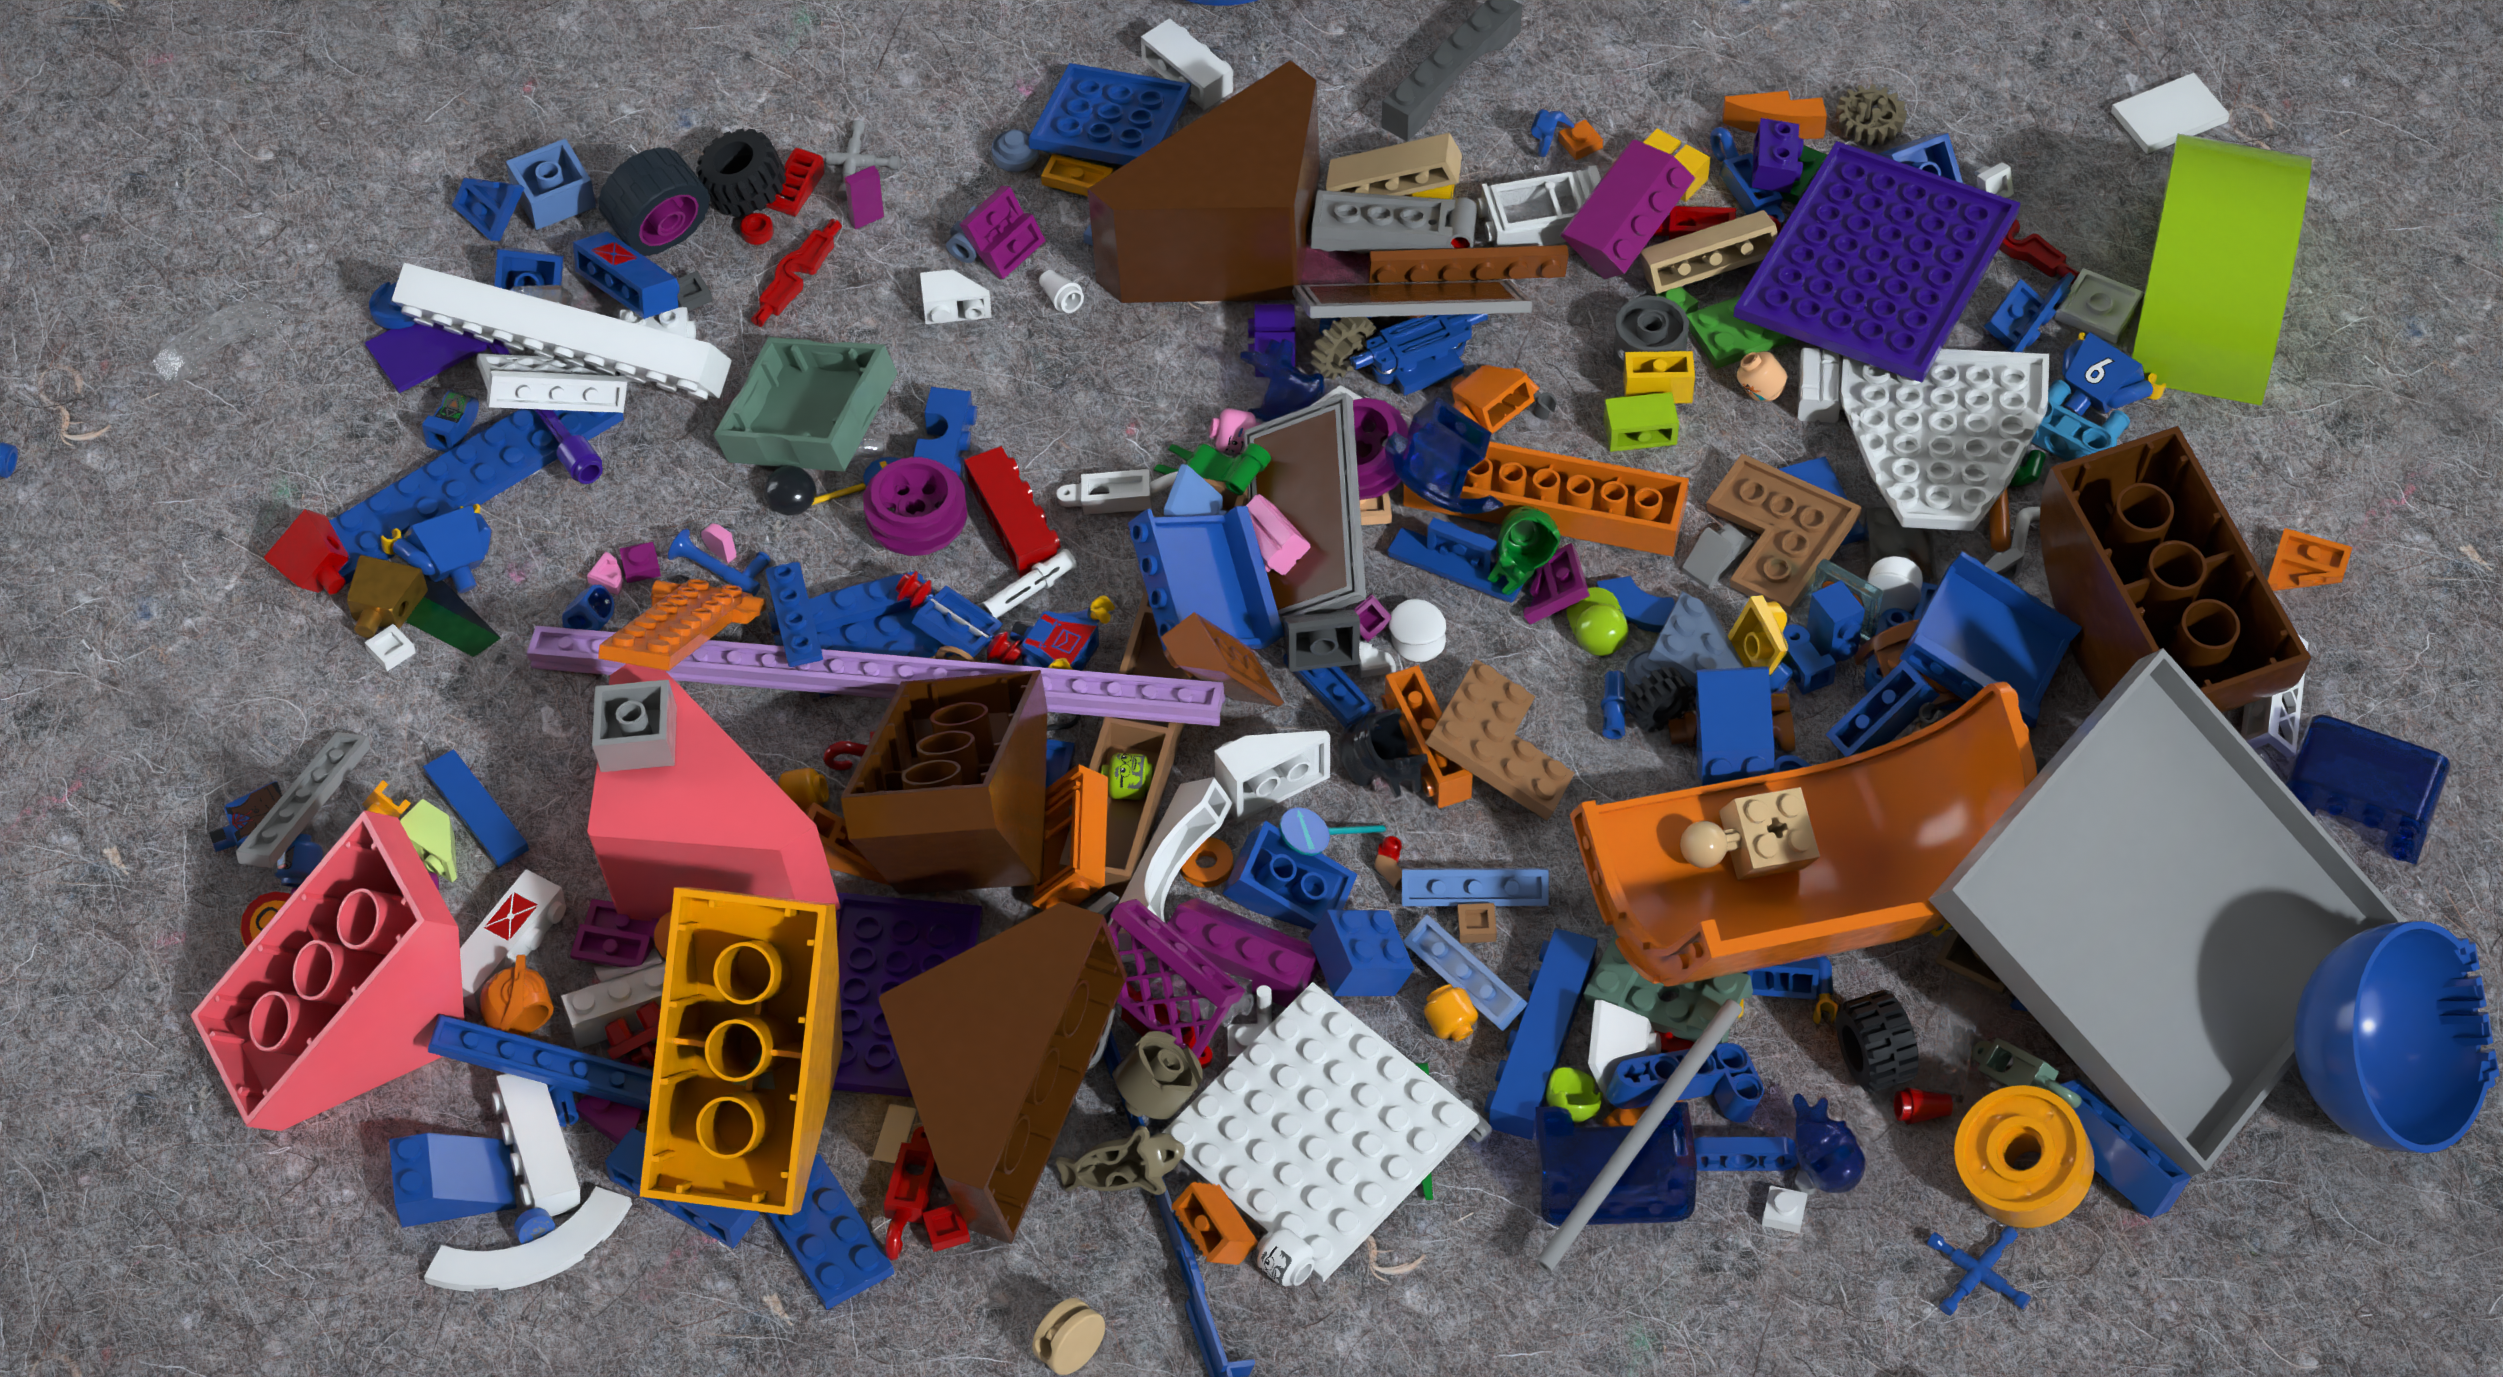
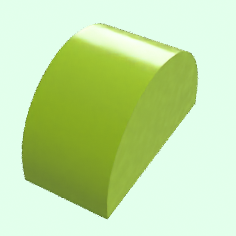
[2132,133,2312,406]

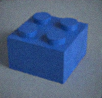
[1308,910,1415,996]

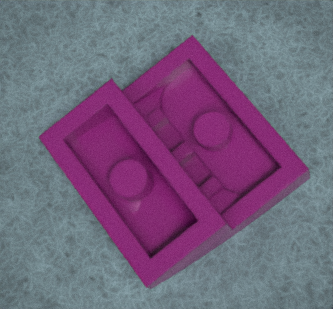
[959,186,1046,279]
[570,899,660,967]

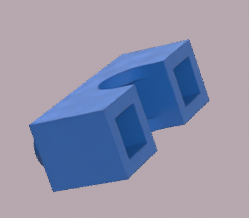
[913,387,977,478]

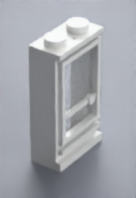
[1477,165,1601,247]

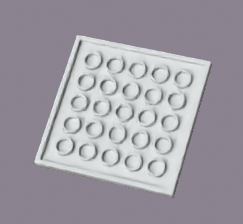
[1162,982,1479,1282]

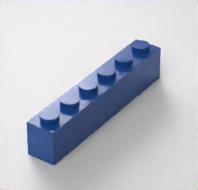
[1484,928,1598,1140]

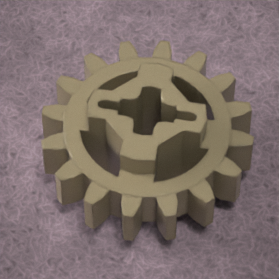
[1311,317,1377,380]

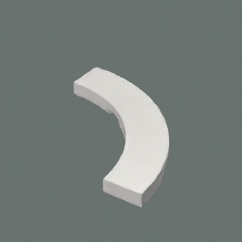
[424,1186,632,1292]

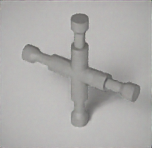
[806,120,900,199]

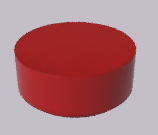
[740,213,774,245]

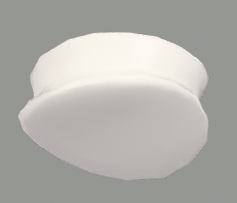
[1864,556,1923,615]
[1389,599,1446,662]

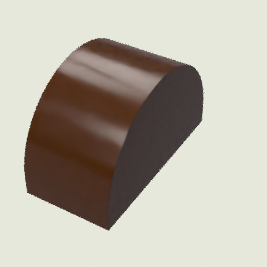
[2040,426,2311,713]

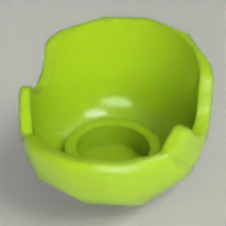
[1545,1067,1603,1122]

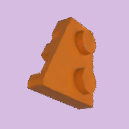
[2267,528,2353,591]

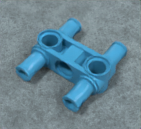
[2031,380,2130,461]

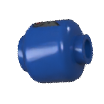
[273,833,323,888]

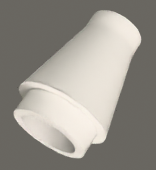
[1039,270,1084,313]

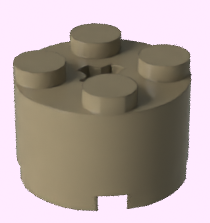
[1112,1031,1203,1119]

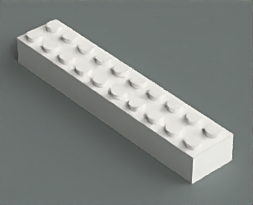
[391,263,732,400]

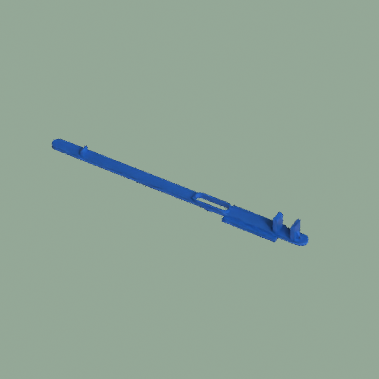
[1103,1029,1255,1377]

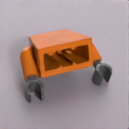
[1451,365,1557,443]

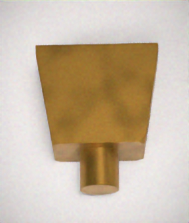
[347,555,428,638]

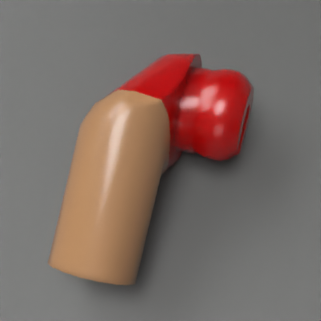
[1374,836,1402,890]

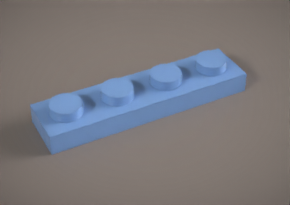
[1402,868,1549,906]
[1403,914,1528,1032]

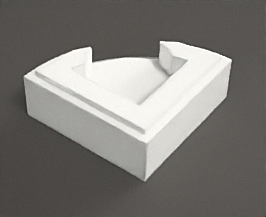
[1358,642,1396,678]

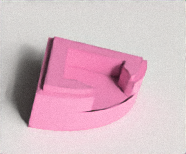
[587,551,623,596]

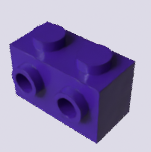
[1752,118,1804,194]

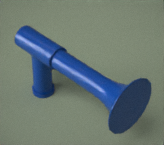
[668,529,771,596]

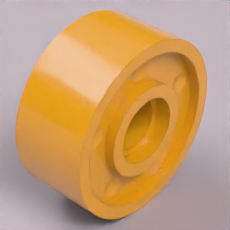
[1954,1085,2094,1228]

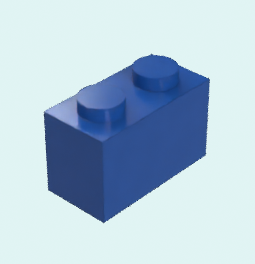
[1807,580,1865,662]

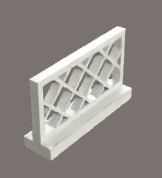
[477,354,627,413]

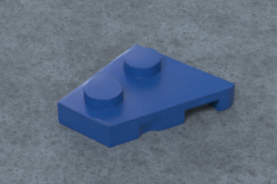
[452,178,524,241]

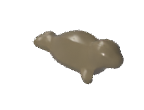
[1056,1126,1185,1195]

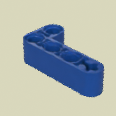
[1606,1043,1764,1123]

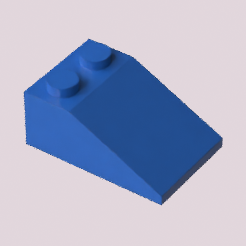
[1696,667,1774,786]
[1222,821,1358,930]
[389,1133,517,1228]

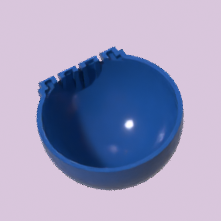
[2294,921,2500,1153]

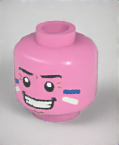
[1209,408,1261,455]

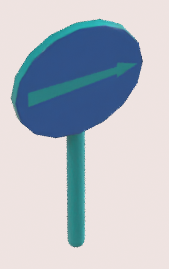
[1279,807,1386,856]

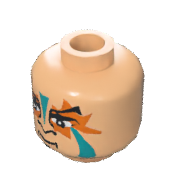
[1737,351,1787,401]

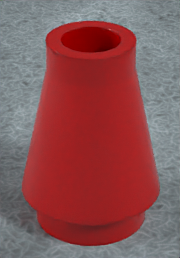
[1894,1087,1953,1125]

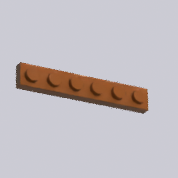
[1368,245,1569,283]

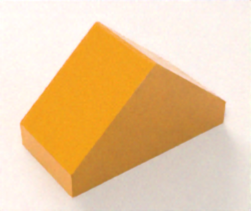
[639,886,843,1215]

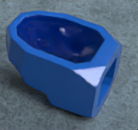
[562,585,614,631]

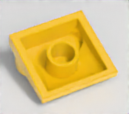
[1728,595,1788,676]

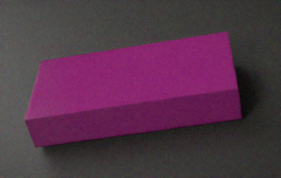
[845,165,884,230]

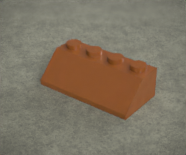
[1160,612,1285,707]

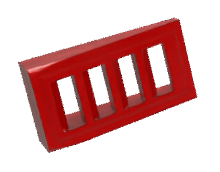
[766,148,825,217]

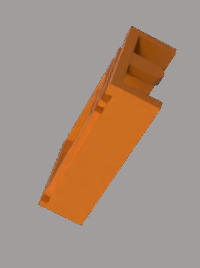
[1031,764,1108,910]

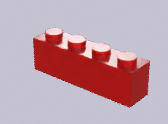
[964,446,1061,578]

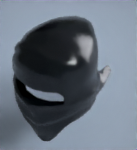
[1338,708,1428,798]

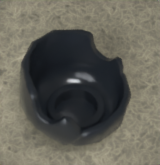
[764,465,817,516]

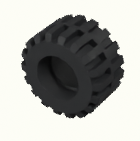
[696,128,786,217]
[1836,989,1919,1093]

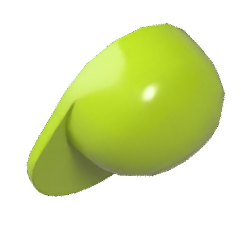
[1567,587,1629,656]

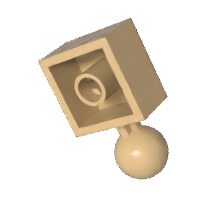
[1680,787,1820,881]

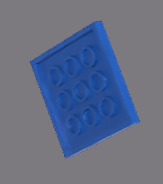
[1028,63,1191,165]

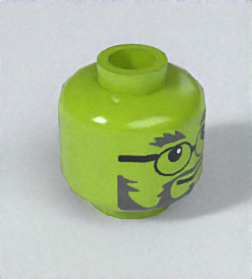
[1101,753,1154,800]

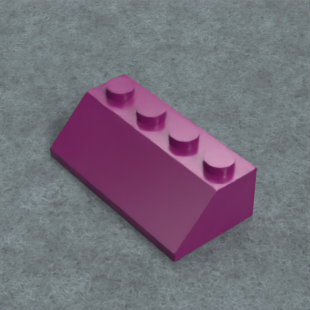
[1560,139,1695,279]
[1167,897,1321,1008]

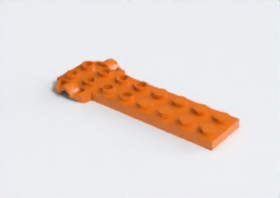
[598,579,767,671]

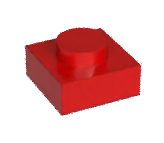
[922,1203,970,1252]

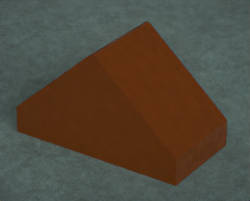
[1088,60,1320,303]
[841,670,1048,895]
[879,902,1128,1244]

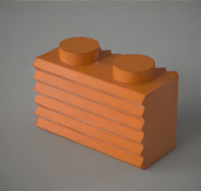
[1172,1181,1258,1265]

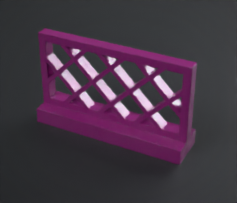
[1109,899,1245,1059]

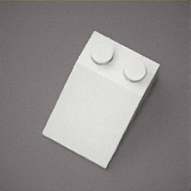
[1214,730,1330,823]

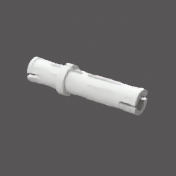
[980,549,1077,619]

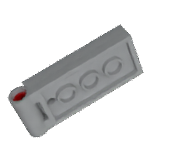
[1311,190,1477,254]

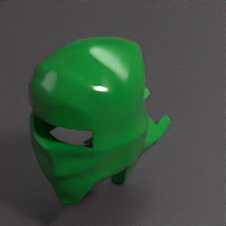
[1487,506,1561,596]

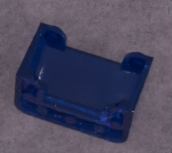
[1535,1102,1697,1226]

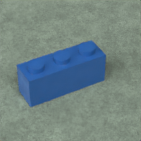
[1825,660,1940,757]

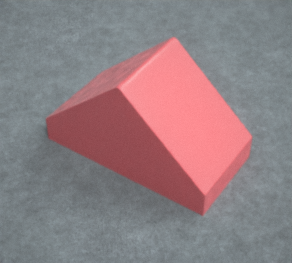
[587,664,841,921]
[190,810,464,1131]

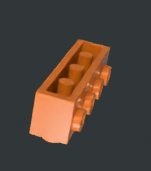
[1381,665,1473,809]

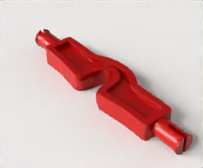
[751,219,842,327]
[1999,219,2080,284]

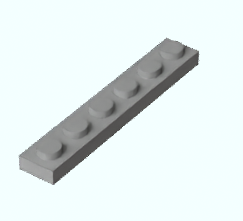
[236,732,370,868]

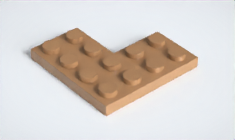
[1706,453,1862,615]
[1425,659,1575,821]

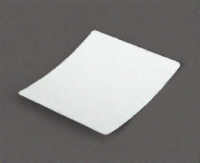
[594,949,664,982]

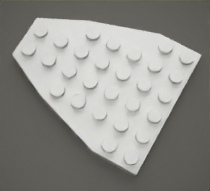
[1841,349,2049,531]

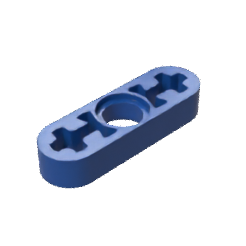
[1686,1137,1798,1171]

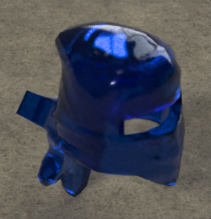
[1239,339,1325,423]
[1792,1093,1866,1193]

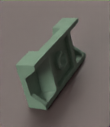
[1584,935,1753,1044]

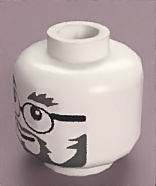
[1257,1229,1315,1287]

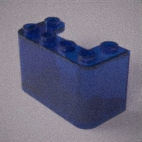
[2285,715,2451,865]

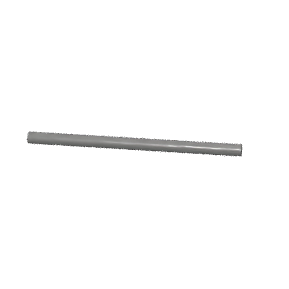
[1535,999,1742,1273]

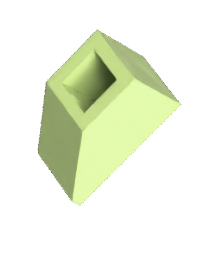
[400,799,457,883]

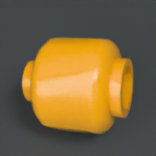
[777,768,829,812]
[1423,984,1478,1042]

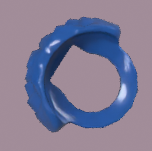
[1530,109,1574,157]

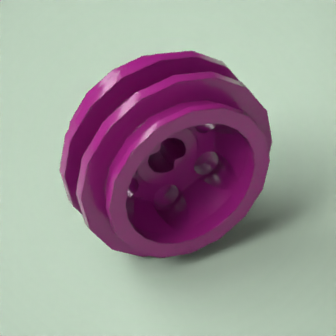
[1353,398,1415,500]
[863,457,967,556]

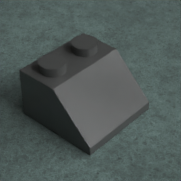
[1283,610,1360,672]

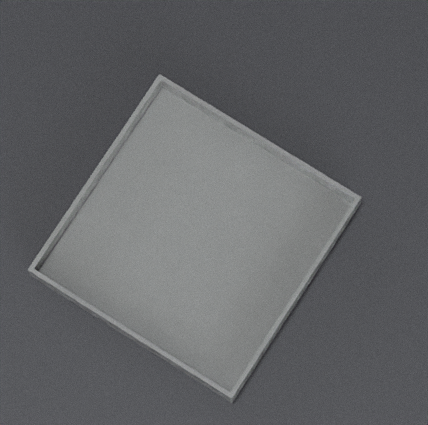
[1928,648,2407,1176]

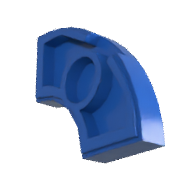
[1596,576,1675,633]

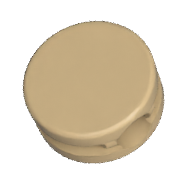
[1032,1298,1105,1375]

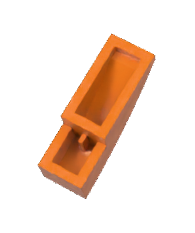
[1722,91,1827,139]

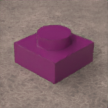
[619,542,661,583]

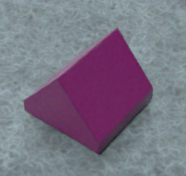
[1352,593,1392,642]

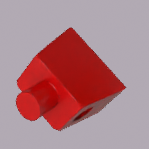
[263,509,349,594]

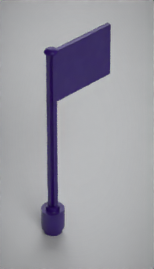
[364,323,603,484]

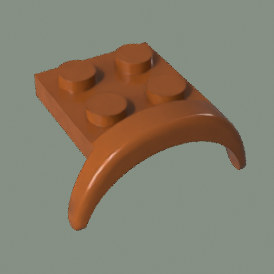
[1854,619,1964,709]

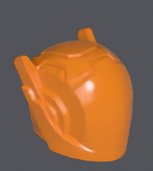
[480,955,554,1038]

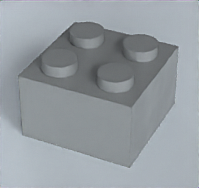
[592,680,677,772]

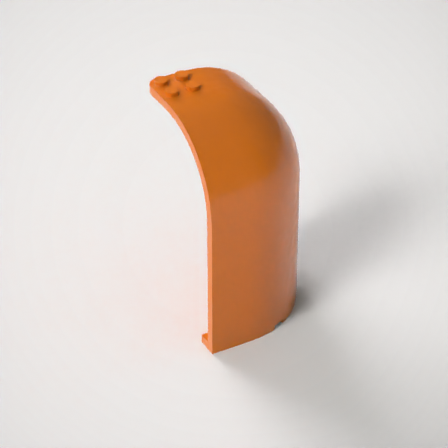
[1569,681,2037,987]

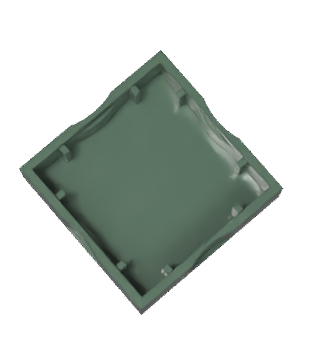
[714,337,898,472]

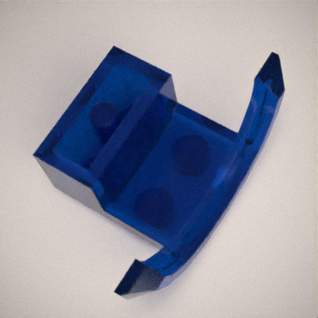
[1385,397,1503,514]

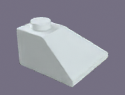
[1588,1000,1661,1105]

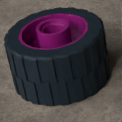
[598,147,710,256]

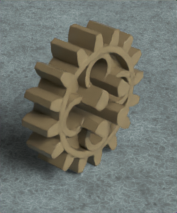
[1835,84,1907,145]

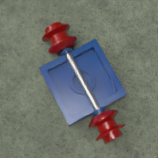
[895,571,1021,665]

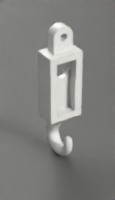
[1056,469,1178,515]

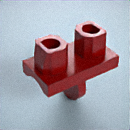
[604,1000,661,1068]

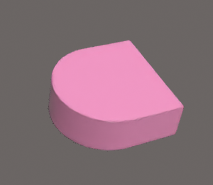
[701,523,737,564]

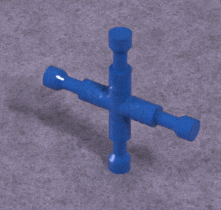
[1927,1226,2031,1316]

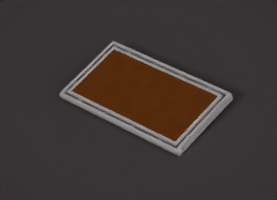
[1292,280,1532,318]
[1244,393,1366,627]

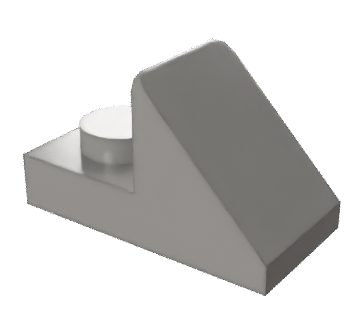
[1682,523,1754,590]

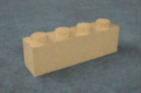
[1326,133,1462,196]
[1640,210,1778,294]

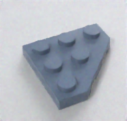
[1647,591,1745,687]

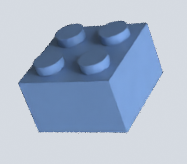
[506,138,596,230]

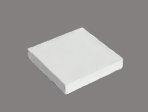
[2055,268,2144,344]

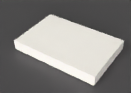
[2111,73,2230,154]

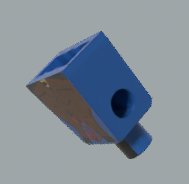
[209,781,282,852]

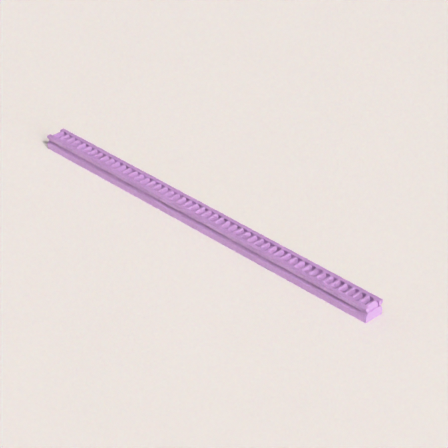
[527,626,1225,726]

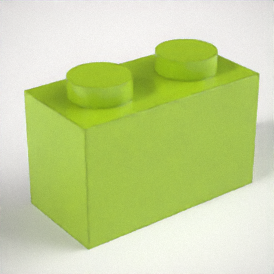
[1603,392,1679,452]

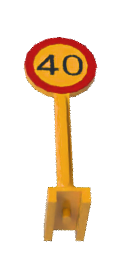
[239,780,411,949]

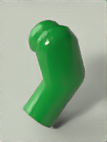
[2009,450,2046,487]

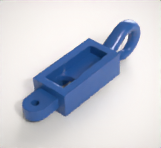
[1710,127,1785,228]

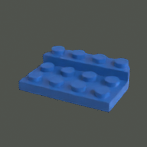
[809,572,954,699]

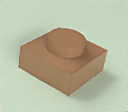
[1457,903,1497,943]

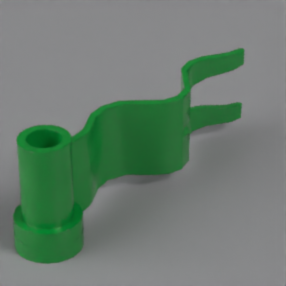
[1154,443,1271,496]

